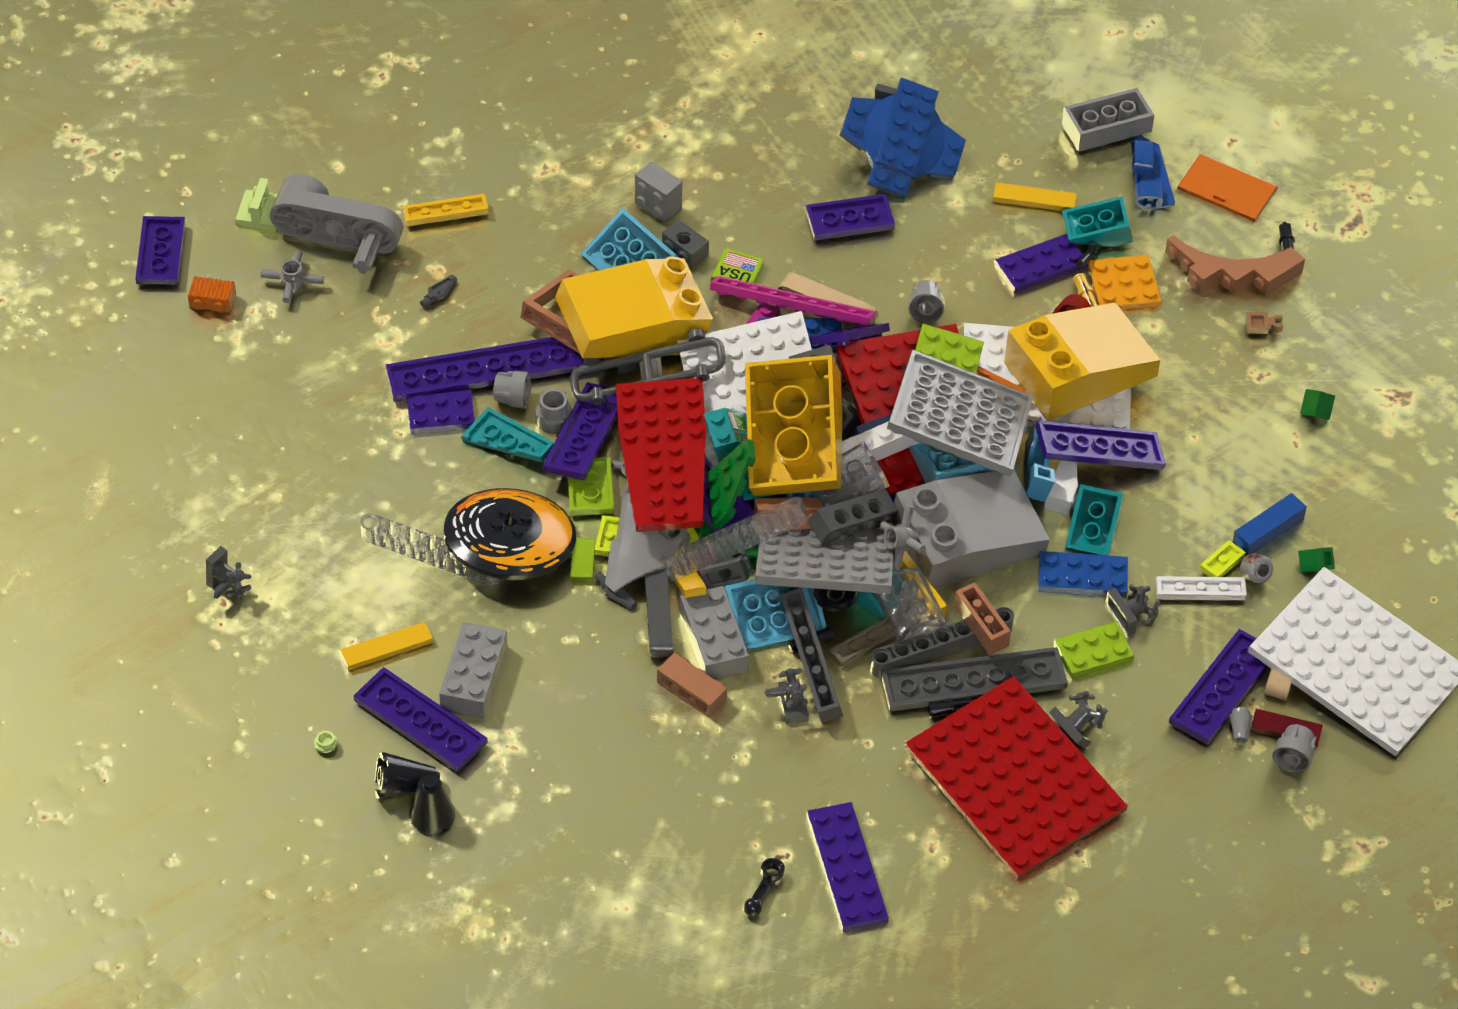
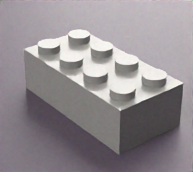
[1062,88,1154,151]
[680,586,749,679]
[439,622,508,718]

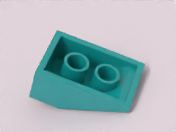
[1062,196,1133,247]
[1065,484,1125,556]

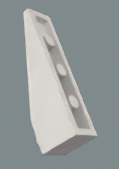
[1044,460,1078,516]

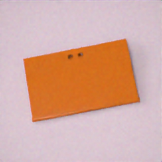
[1177,154,1278,222]

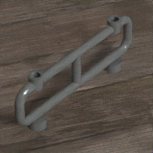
[570,328,726,406]

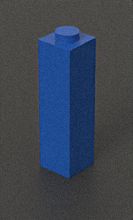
[1232,493,1307,556]

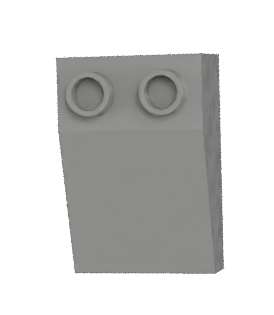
[891,469,1050,589]

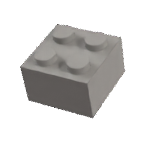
[635,161,682,223]

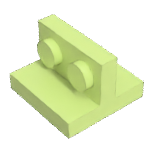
[235,178,278,231]

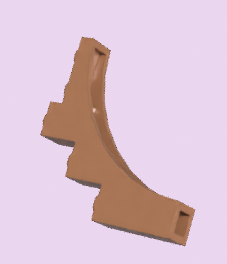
[1165,235,1305,295]

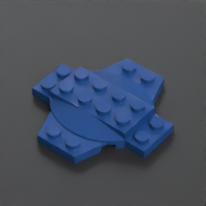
[839,77,966,199]

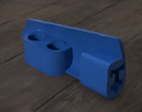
[1131,135,1175,209]

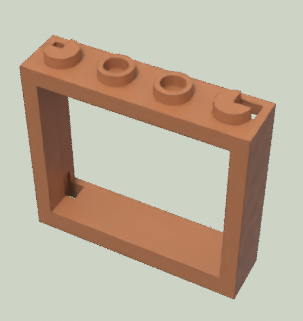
[520,269,580,354]

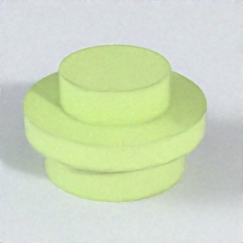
[314,731,337,753]

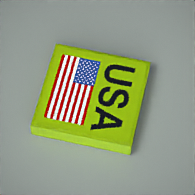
[711,248,764,284]

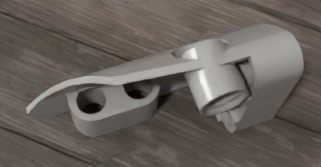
[605,493,690,593]

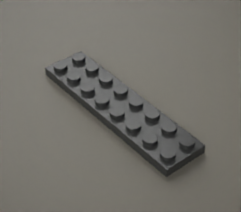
[881,647,1068,711]

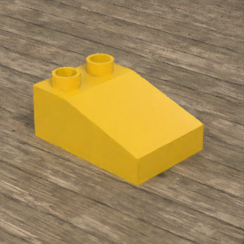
[555,257,713,359]
[1004,303,1160,421]
[745,355,842,496]

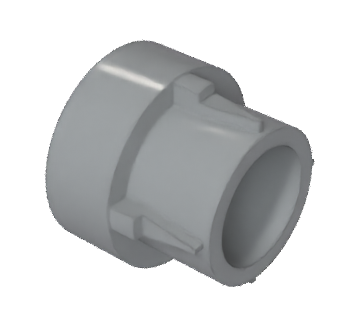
[908,280,945,323]
[493,371,531,408]
[535,389,572,433]
[1272,724,1316,772]

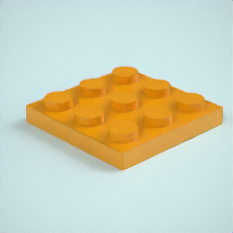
[1087,254,1162,310]

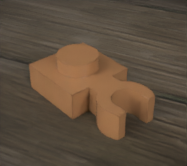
[1245,312,1283,334]

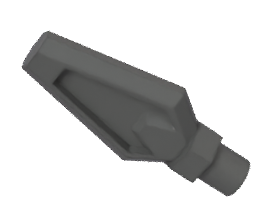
[420,275,457,308]
[594,572,637,609]

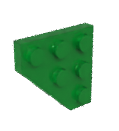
[707,439,756,529]

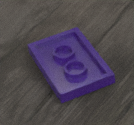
[407,390,475,434]

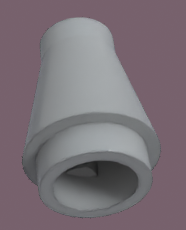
[1229,707,1252,743]

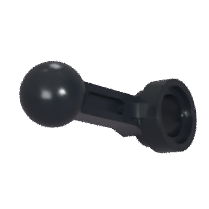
[743,858,785,917]

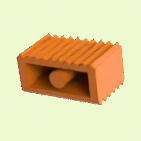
[188,276,236,313]

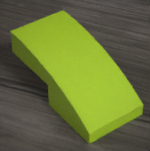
[571,538,595,580]

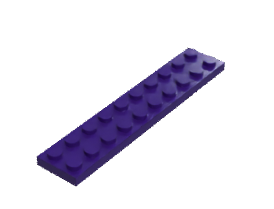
[385,337,603,402]

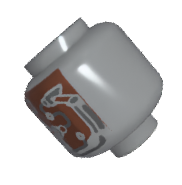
[1240,553,1273,583]

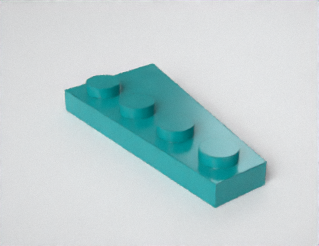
[461,407,554,462]

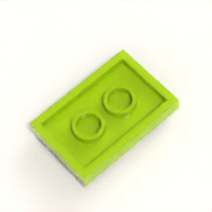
[915,324,984,374]
[568,457,614,516]
[1054,621,1134,679]

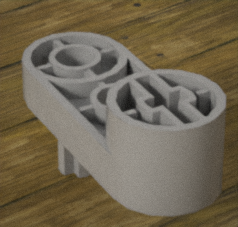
[270,174,404,274]

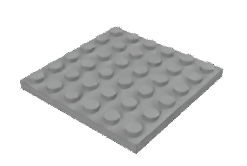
[887,350,1033,476]
[755,524,894,594]

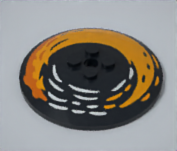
[443,488,576,580]

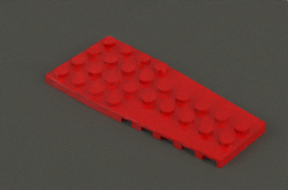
[616,377,706,532]

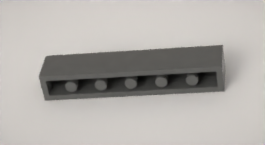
[780,588,843,723]

